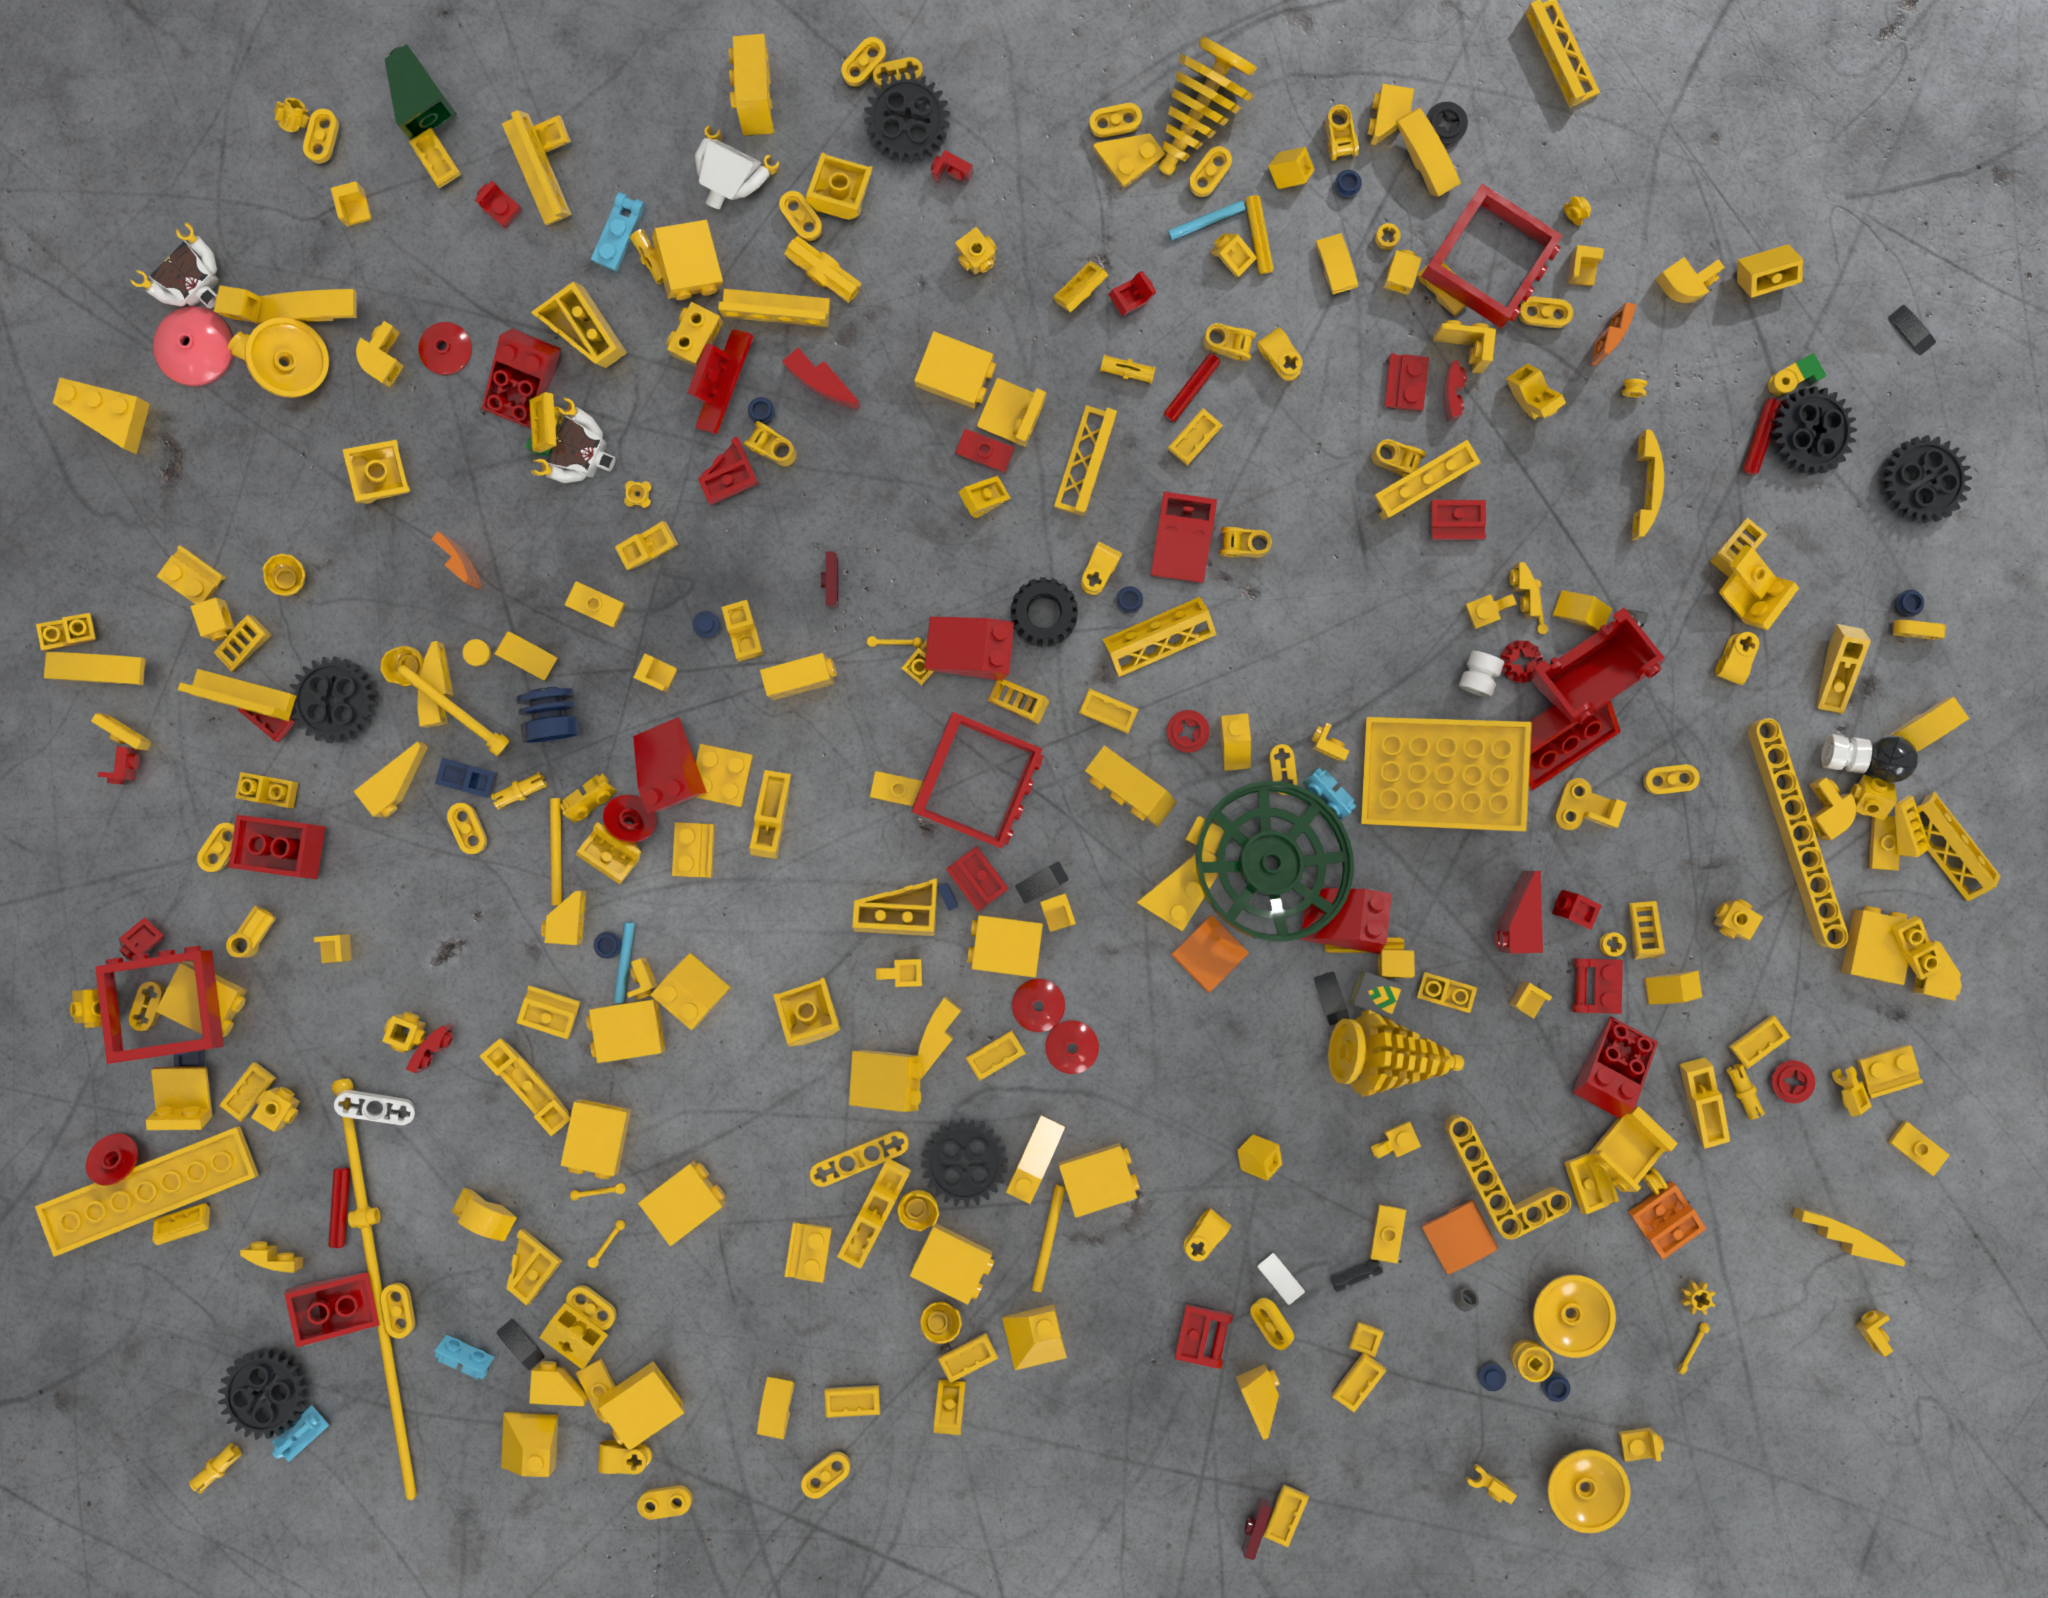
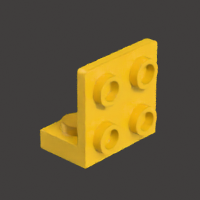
[1432,320,1496,373]
[977,378,1046,448]
[1719,572,1799,631]
[146,1067,212,1130]

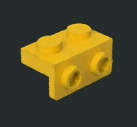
[576,822,641,885]

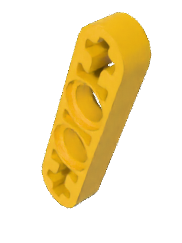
[810,1130,909,1187]

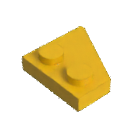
[1093,133,1166,189]
[506,1229,562,1306]

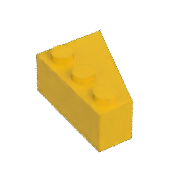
[728,34,775,136]
[531,282,627,368]
[53,377,150,455]
[1085,745,1177,828]
[1136,849,1218,932]
[852,878,938,936]

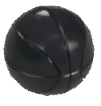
[1869,735,1918,783]

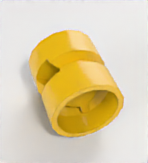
[1510,1339,1554,1382]

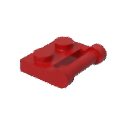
[1572,958,1623,1014]
[1174,1304,1233,1369]

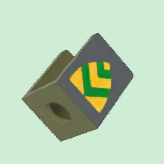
[1349,971,1410,1021]

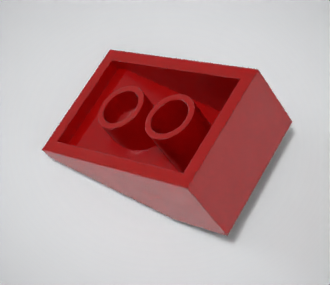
[924,617,1014,681]
[633,717,707,814]
[228,815,326,879]
[1494,871,1543,954]
[1300,888,1392,954]
[284,1272,380,1348]

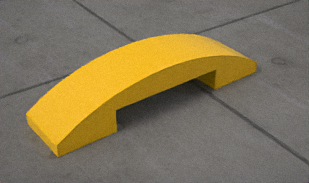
[1632,429,1664,540]
[479,1038,571,1137]

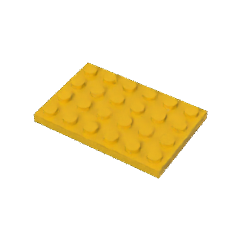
[1361,717,1532,832]

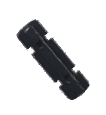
[1330,1260,1383,1292]

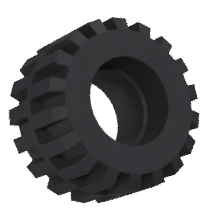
[1011,577,1078,648]

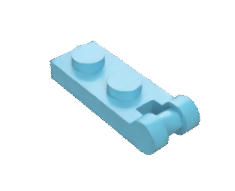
[591,192,645,272]

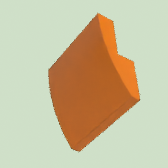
[1590,302,1637,366]
[431,531,482,589]
[1171,914,1249,993]
[1628,1181,1706,1260]
[1422,1200,1499,1275]

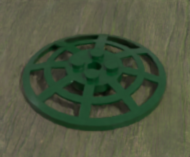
[1195,781,1354,942]

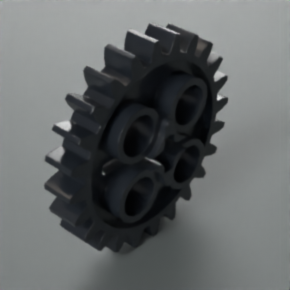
[864,72,950,163]
[1769,386,1857,475]
[1880,435,1972,524]
[290,656,378,744]
[921,1118,1008,1207]
[218,1348,309,1440]

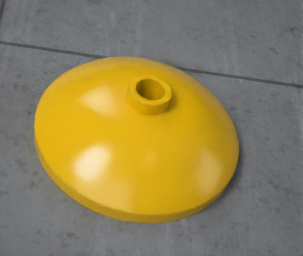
[245,317,329,398]
[1533,1275,1616,1358]
[1547,1449,1630,1533]

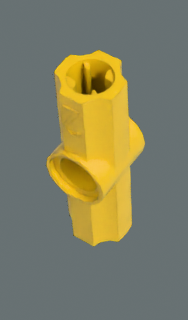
[784,236,862,303]

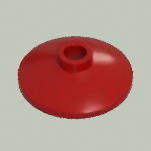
[418,322,472,375]
[603,795,657,843]
[1012,979,1065,1032]
[1045,1020,1099,1074]
[86,1133,138,1186]

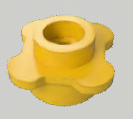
[1563,196,1591,226]
[624,481,652,508]

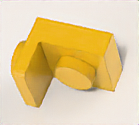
[1210,233,1257,277]
[1311,723,1349,762]
[626,957,658,1000]
[1856,1310,1893,1357]
[1618,1427,1664,1462]

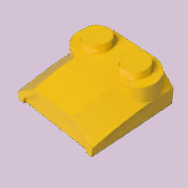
[806,152,873,219]
[342,440,410,504]
[773,977,841,1047]

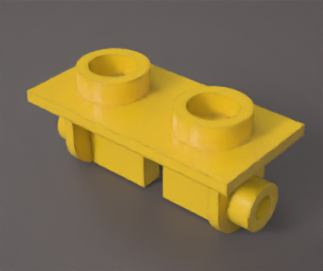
[560,773,617,823]

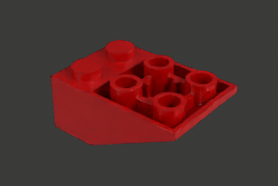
[481,328,561,429]
[1150,492,1217,583]
[1573,1016,1658,1119]

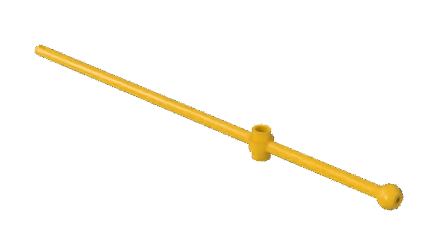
[331,1078,417,1501]

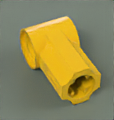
[226,905,276,958]

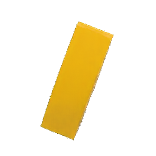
[1396,107,1461,197]
[417,641,453,728]
[1888,696,1970,752]
[749,770,791,859]
[918,996,962,1080]
[1679,1057,1730,1149]

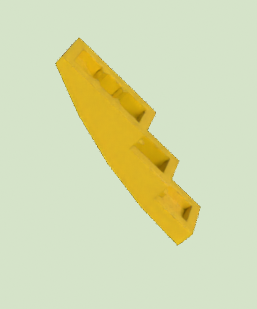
[257,289,357,325]
[44,652,146,685]
[837,1158,911,1269]
[1793,1207,1905,1266]

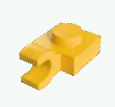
[1465,594,1517,630]
[876,959,922,987]
[1832,1066,1872,1117]
[1370,1121,1421,1159]
[1465,1464,1517,1504]

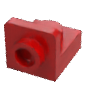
[930,150,974,183]
[475,181,522,229]
[1552,890,1602,930]
[119,917,164,961]

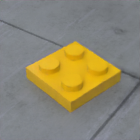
[696,744,754,807]

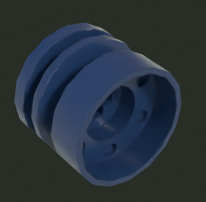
[516,687,580,743]

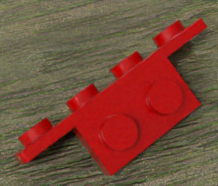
[687,329,753,434]

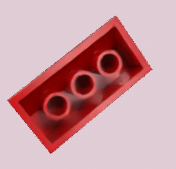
[1529,700,1621,791]

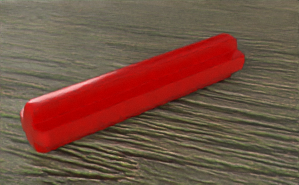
[1164,353,1220,422]
[1743,398,1782,475]
[328,1167,350,1248]

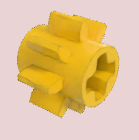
[274,98,309,132]
[1680,1280,1716,1315]

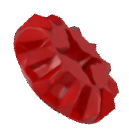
[1500,640,1543,683]
[1166,710,1210,753]
[1770,1060,1815,1104]

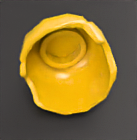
[263,553,305,597]
[380,646,424,687]
[897,1190,939,1232]
[919,1302,962,1344]

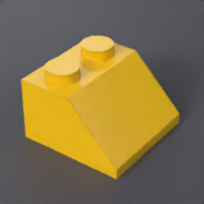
[651,953,731,1030]

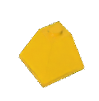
[1002,1304,1067,1370]
[1236,1364,1280,1440]
[501,1412,558,1477]

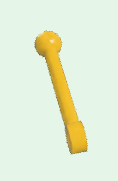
[1534,579,1548,635]
[867,636,923,648]
[570,1183,626,1201]
[588,1220,625,1268]
[1677,1323,1710,1375]

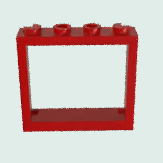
[1421,183,1563,329]
[911,712,1044,849]
[95,946,224,1064]

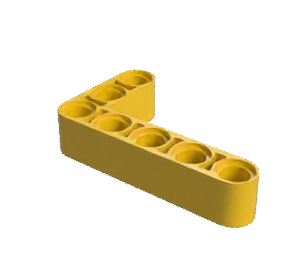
[1444,1115,1571,1240]

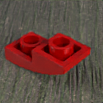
[1443,360,1467,422]
[406,1024,454,1073]

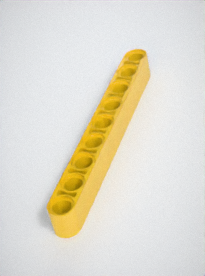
[1748,718,1848,949]

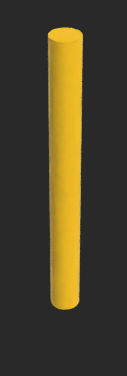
[550,798,562,905]
[1031,1184,1066,1292]

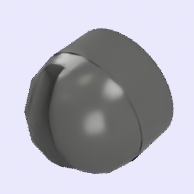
[1626,609,1648,628]
[1454,1287,1479,1312]

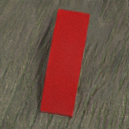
[782,348,861,410]

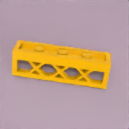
[1525,0,1600,108]
[502,110,572,226]
[718,289,831,327]
[1054,405,1117,517]
[1373,440,1481,520]
[1102,597,1217,677]
[178,669,296,721]
[1917,791,2001,902]

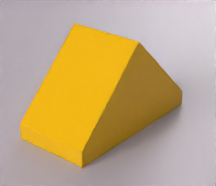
[1552,590,1612,633]
[1644,970,1702,1005]

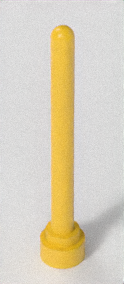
[397,665,510,757]

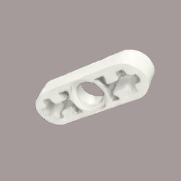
[334,1090,415,1125]

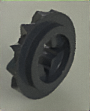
[1426,101,1468,145]

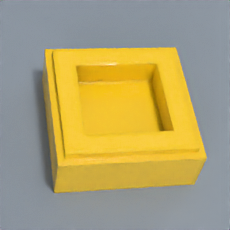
[1348,1321,1384,1357]

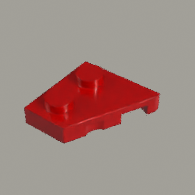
[698,436,759,505]

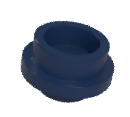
[1335,170,1362,197]
[748,397,775,424]
[1116,586,1143,613]
[1896,590,1924,617]
[693,611,720,638]
[594,932,621,959]
[1478,1363,1506,1391]
[1542,1374,1570,1402]

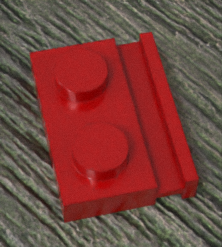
[1383,353,1429,412]
[1430,500,1486,540]
[946,846,1009,912]

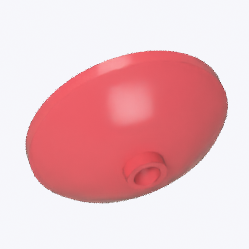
[153,306,233,386]

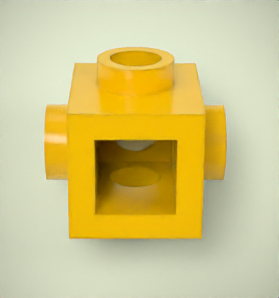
[955,227,997,275]
[1850,775,1897,820]
[1714,898,1763,940]
[70,989,102,1028]
[382,1012,426,1053]
[251,1087,300,1132]

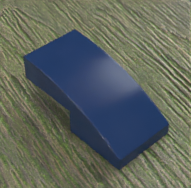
[435,758,495,798]

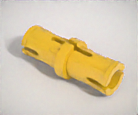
[629,229,663,284]
[1100,354,1156,384]
[491,771,547,810]
[1726,1063,1765,1120]
[189,1443,242,1494]

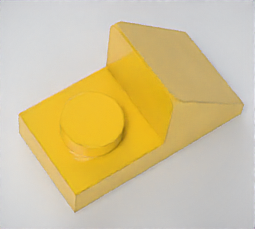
[958,475,1011,518]
[933,1379,966,1435]

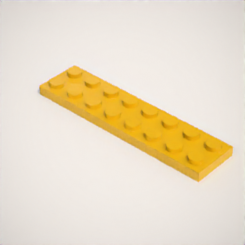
[35,1126,259,1257]

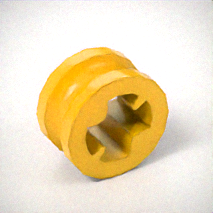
[1375,223,1401,250]
[1622,379,1648,398]
[1599,932,1626,957]
[1643,1168,1668,1195]

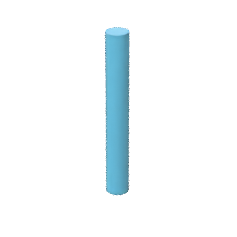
[1168,200,1245,240]
[613,922,635,1003]

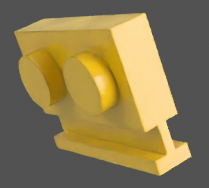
[156,545,226,604]
[672,822,715,878]
[516,985,581,1039]
[1856,1045,1923,1098]
[1564,1153,1619,1214]
[784,1222,832,1283]

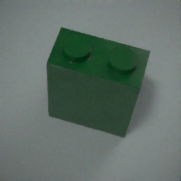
[385,44,457,140]

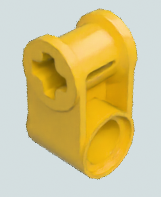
[1324,104,1359,161]
[1202,323,1256,361]
[1256,327,1303,381]
[743,421,797,467]
[1371,439,1426,477]
[1219,527,1272,558]
[1081,541,1122,595]
[1715,632,1760,685]
[1183,1208,1231,1261]
[598,1440,652,1475]

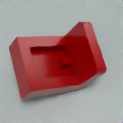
[1108,271,1156,316]
[98,746,140,785]

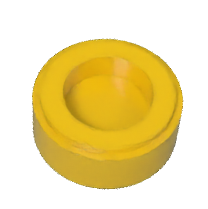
[462,639,491,667]

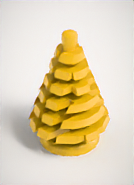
[1159,36,1257,175]
[1328,1010,1464,1097]

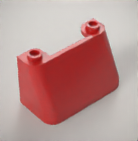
[1531,607,1665,724]

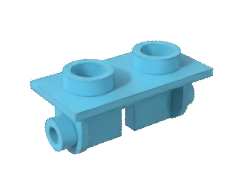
[1302,767,1356,820]
[434,1335,495,1380]
[271,1405,329,1462]

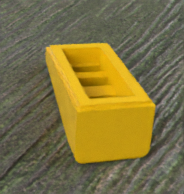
[1710,517,1768,577]
[213,615,272,672]
[987,679,1049,724]
[1895,795,1929,857]
[1629,901,1665,959]

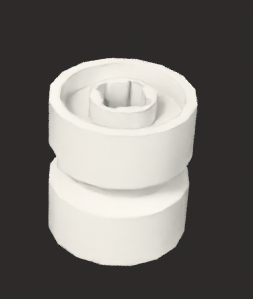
[1458,650,1504,698]
[1821,734,1872,774]

